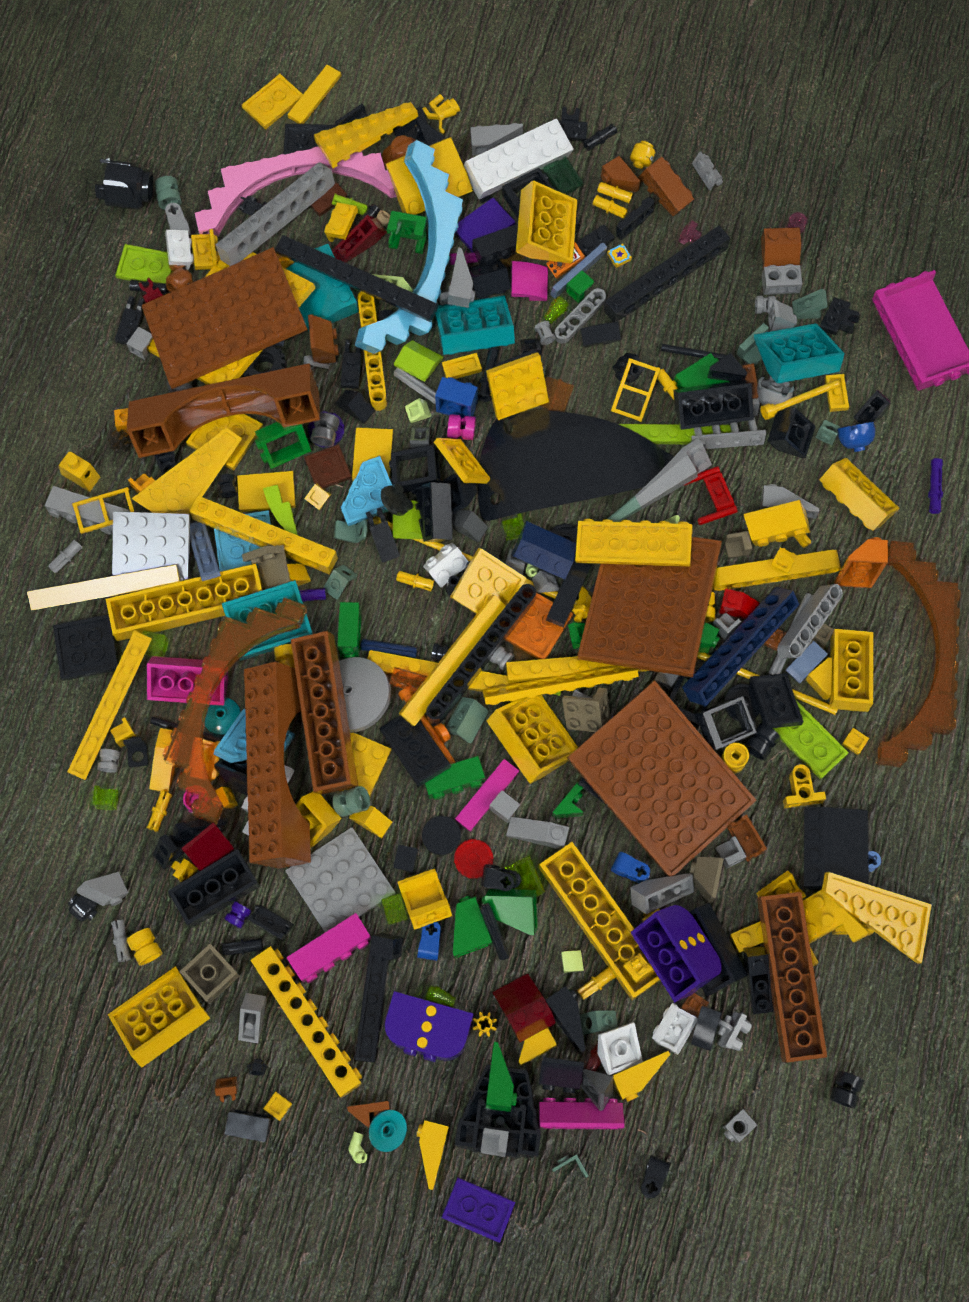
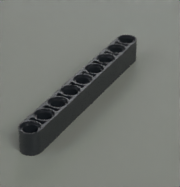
[426,584,536,725]

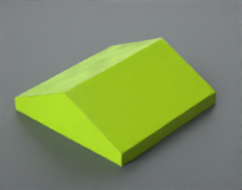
[394,340,443,382]
[393,500,423,539]

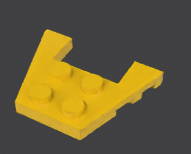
[803,890,870,966]

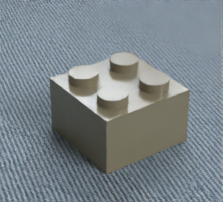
[179,943,240,1004]

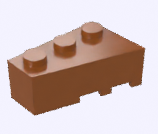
[638,157,694,216]

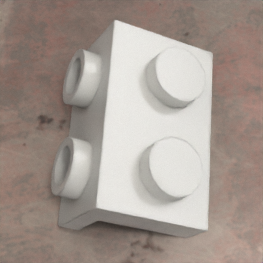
[165,230,194,271]
[423,543,469,587]
[652,1003,698,1055]

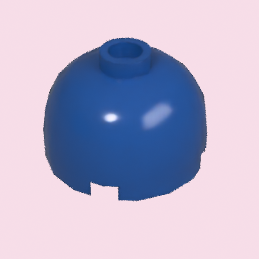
[837,422,875,452]

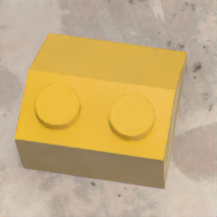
[296,792,342,849]

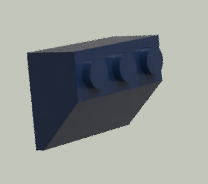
[511,521,576,580]

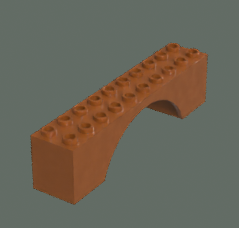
[127,363,320,458]
[244,662,311,869]

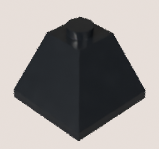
[441,473,477,515]
[214,758,248,796]

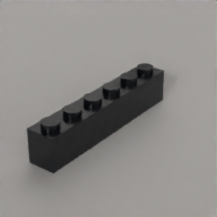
[472,217,579,266]

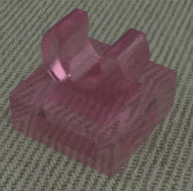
[678,220,702,245]

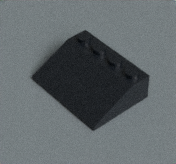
[804,807,869,890]

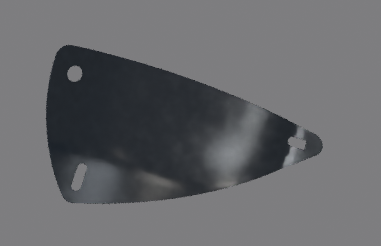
[478,410,675,521]

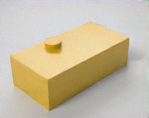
[829,629,873,712]

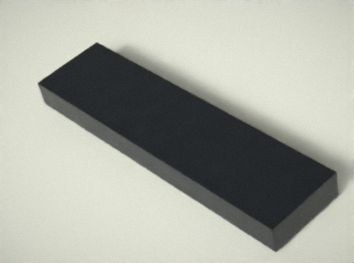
[546,558,591,628]

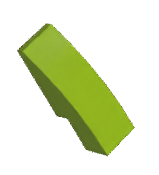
[263,485,298,535]

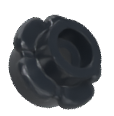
[247,1059,268,1076]

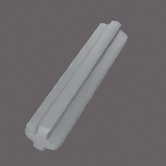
[394,367,436,404]

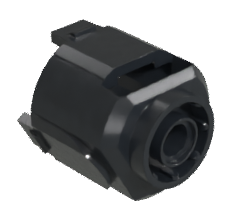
[95,158,154,210]

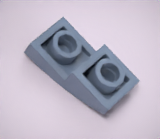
[786,641,828,684]

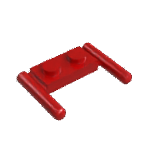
[683,466,738,525]

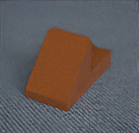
[347,1101,390,1128]

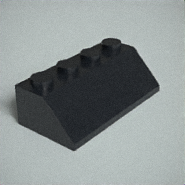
[673,380,754,430]
[168,849,260,928]
[689,903,748,997]

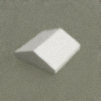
[597,1022,643,1075]

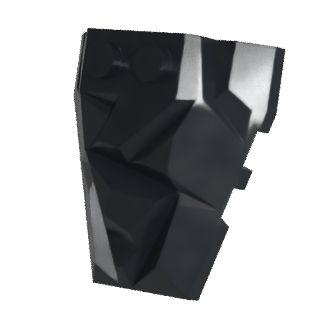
[455,1065,541,1159]

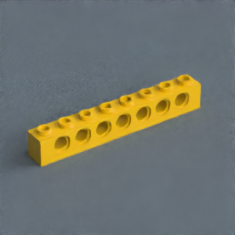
[190,496,338,575]
[251,946,363,1098]

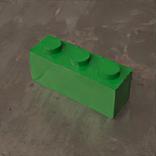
[425,756,485,800]

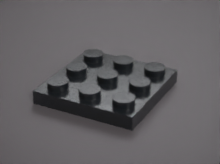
[53,614,118,681]

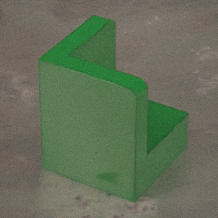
[566,270,594,304]

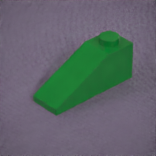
[486,1042,517,1112]

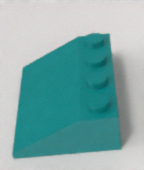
[286,244,358,333]
[435,295,515,355]
[754,323,845,384]
[221,580,313,661]

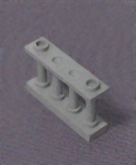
[691,398,766,449]

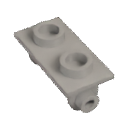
[692,151,723,190]

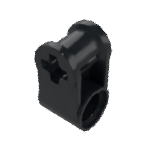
[155,451,177,475]
[481,864,521,891]
[641,1155,671,1199]

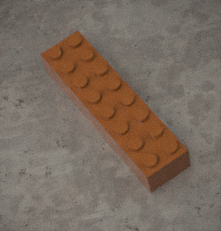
[291,631,358,794]
[757,892,827,1063]

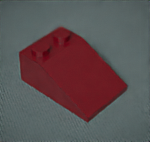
[181,822,235,871]
[492,973,556,1043]

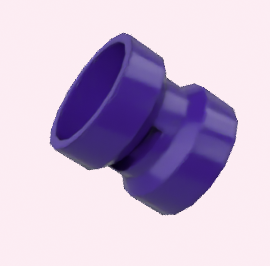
[224,901,252,929]

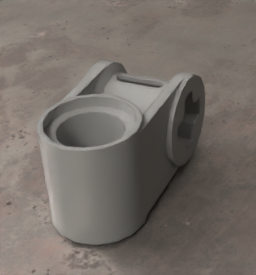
[165,203,191,235]

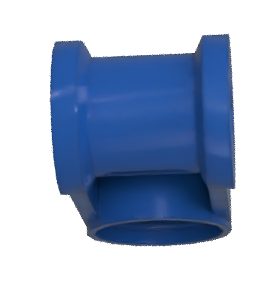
[611,852,650,883]
[417,922,441,961]

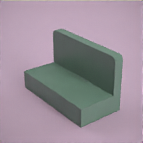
[737,323,769,367]
[446,697,488,743]

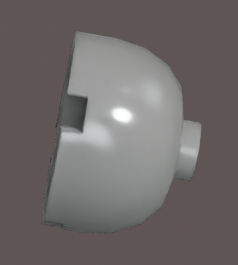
[757,377,794,405]

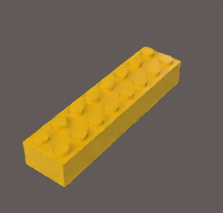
[106,564,263,641]
[539,842,661,1000]

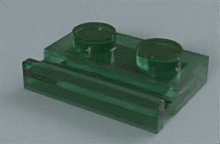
[543,156,583,195]

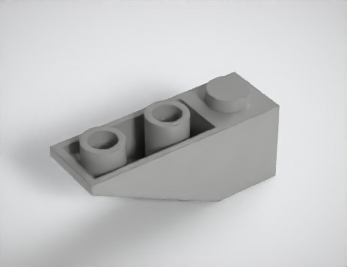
[470,123,523,156]

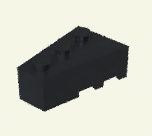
[411,482,453,543]

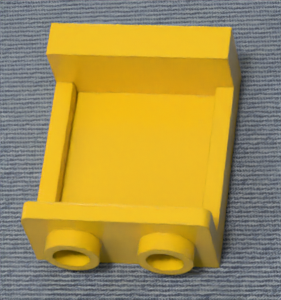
[398,869,452,930]

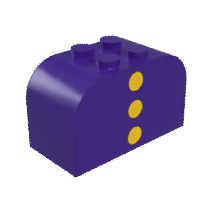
[630,905,721,1003]
[385,991,474,1062]

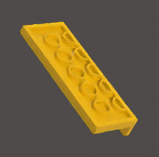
[575,519,693,566]

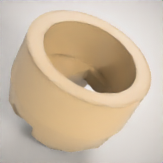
[376,210,390,226]

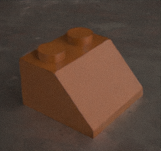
[761,228,801,269]
[308,315,339,364]

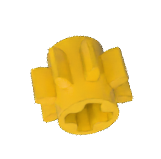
[473,1012,497,1037]

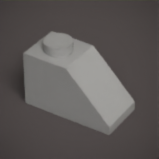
[768,300,797,332]
[77,872,128,906]
[238,993,266,1044]

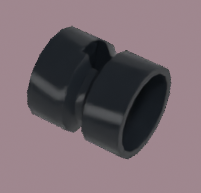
[744,724,780,761]
[829,1071,864,1109]

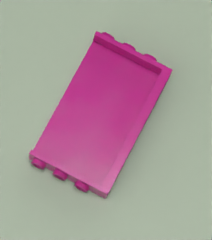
[872,270,969,391]

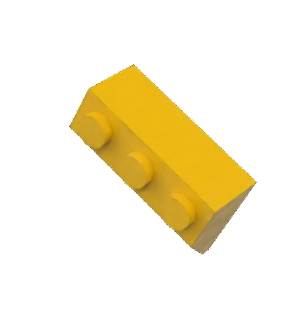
[744,500,810,547]

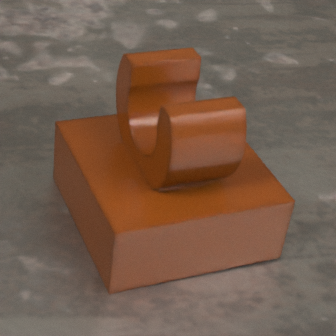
[763,629,786,652]
[680,993,709,1019]
[215,1076,238,1102]

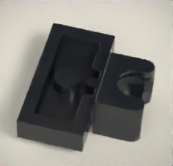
[558,107,587,141]
[820,297,860,335]

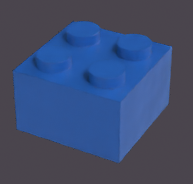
[435,377,478,418]

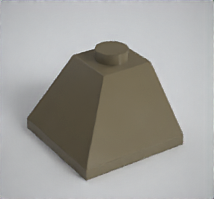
[689,857,724,904]

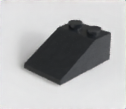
[545,986,585,1055]

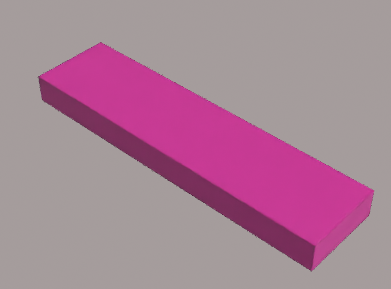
[455,759,519,832]

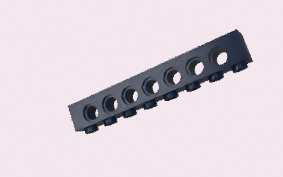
[682,587,800,706]

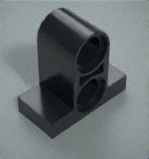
[153,834,192,870]

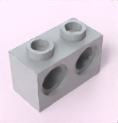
[762,264,802,295]

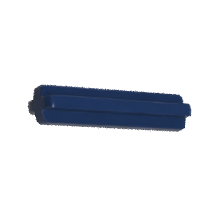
[360,639,417,658]

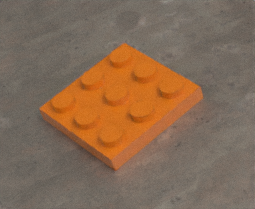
[500,592,573,660]

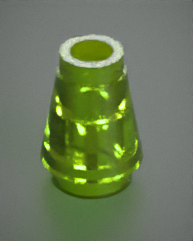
[544,296,569,324]
[424,985,456,1008]

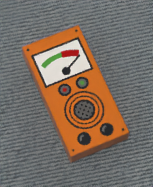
[546,242,585,279]

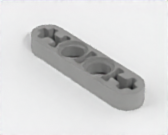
[555,288,606,344]

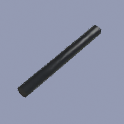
[661,344,727,360]
[150,717,223,742]

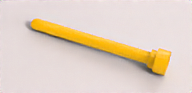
[760,380,840,420]

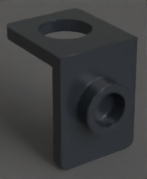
[123,737,148,768]

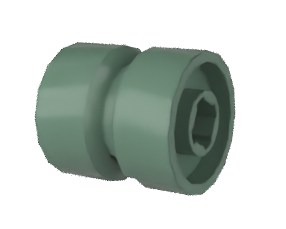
[154,176,182,210]
[333,786,370,817]

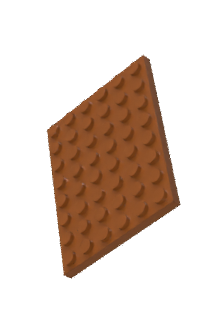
[141,247,308,389]
[578,537,722,677]
[566,681,757,877]

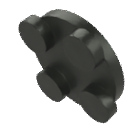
[381,483,413,516]

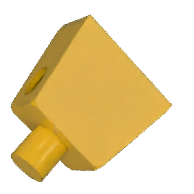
[59,451,101,492]

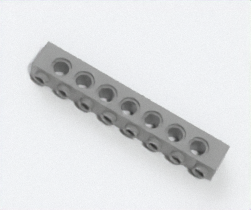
[215,162,335,266]

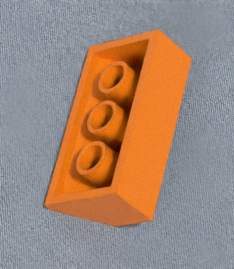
[834,537,888,588]

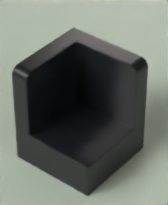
[393,844,419,875]
[370,933,403,960]

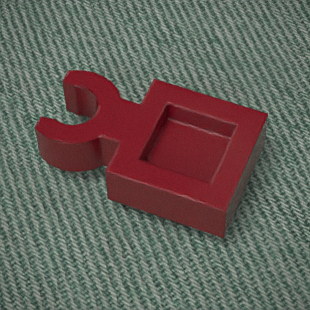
[138,277,163,303]

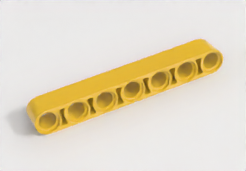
[358,291,387,411]
[713,550,841,591]

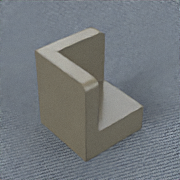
[724,531,752,558]

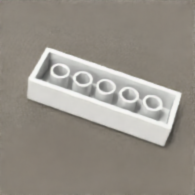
[464,118,573,200]

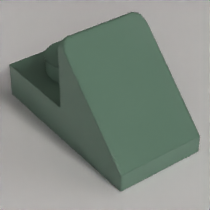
[792,289,827,319]

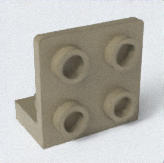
[242,545,290,590]
[562,688,611,732]

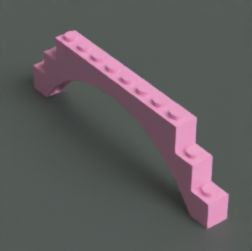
[195,147,397,237]

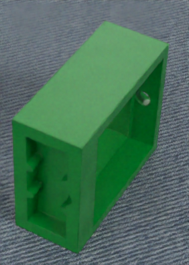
[254,422,311,469]
[338,602,362,659]

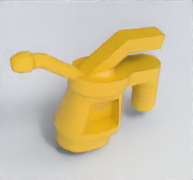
[422,94,460,134]

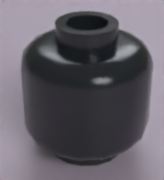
[67,893,98,922]

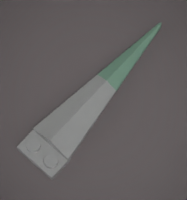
[607,438,712,522]

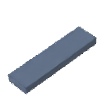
[551,243,607,299]
[190,522,221,581]

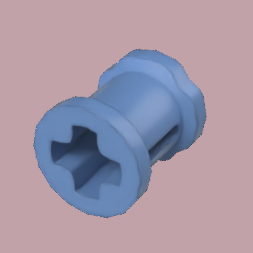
[869,851,881,872]

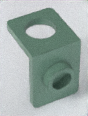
[815,420,841,445]
[334,520,367,543]
[323,565,358,600]
[580,1011,618,1035]
[552,1154,589,1178]

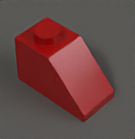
[719,588,760,619]

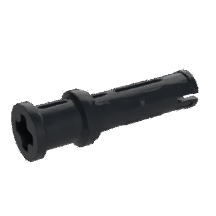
[478,347,499,402]

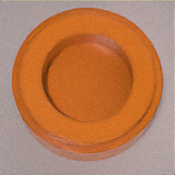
[434,723,450,743]

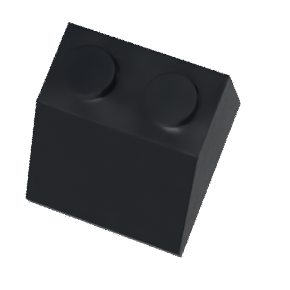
[468,260,511,299]
[767,407,816,458]
[538,1057,584,1094]

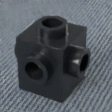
[612,353,646,383]

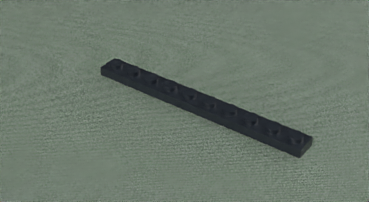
[275,235,439,322]

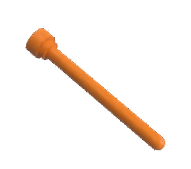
[398,686,456,764]

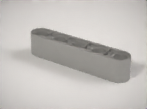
[777,584,843,658]

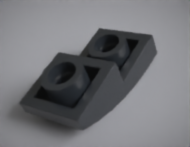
[580,322,622,347]
[691,1005,722,1051]

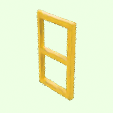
[611,358,660,422]
[72,487,134,534]

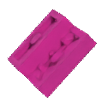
[511,261,548,301]

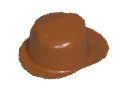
[381,135,416,169]

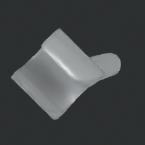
[304,355,329,369]

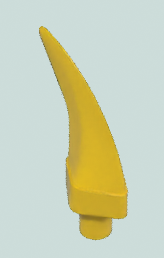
[572,586,592,623]

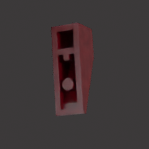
[332,215,387,263]

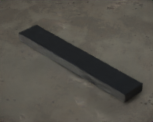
[354,938,389,1063]

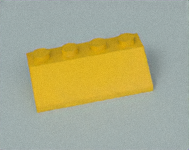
[819,458,900,531]

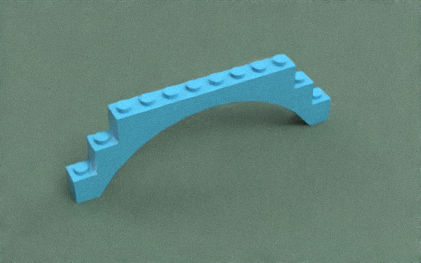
[355,140,463,354]

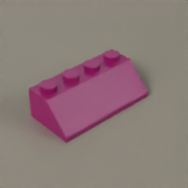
[147,656,229,706]
[286,913,371,983]
[539,1098,624,1129]

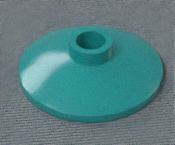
[202,698,241,735]
[369,1109,407,1152]

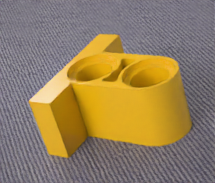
[783,764,826,808]

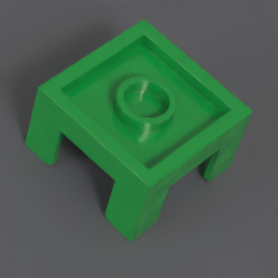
[387,211,428,254]

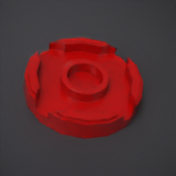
[454,839,493,879]

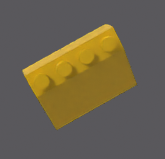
[385,137,473,215]
[516,180,577,263]
[487,695,578,784]
[108,966,210,1068]

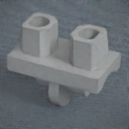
[717,1012,752,1051]

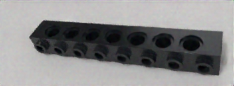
[604,225,730,322]

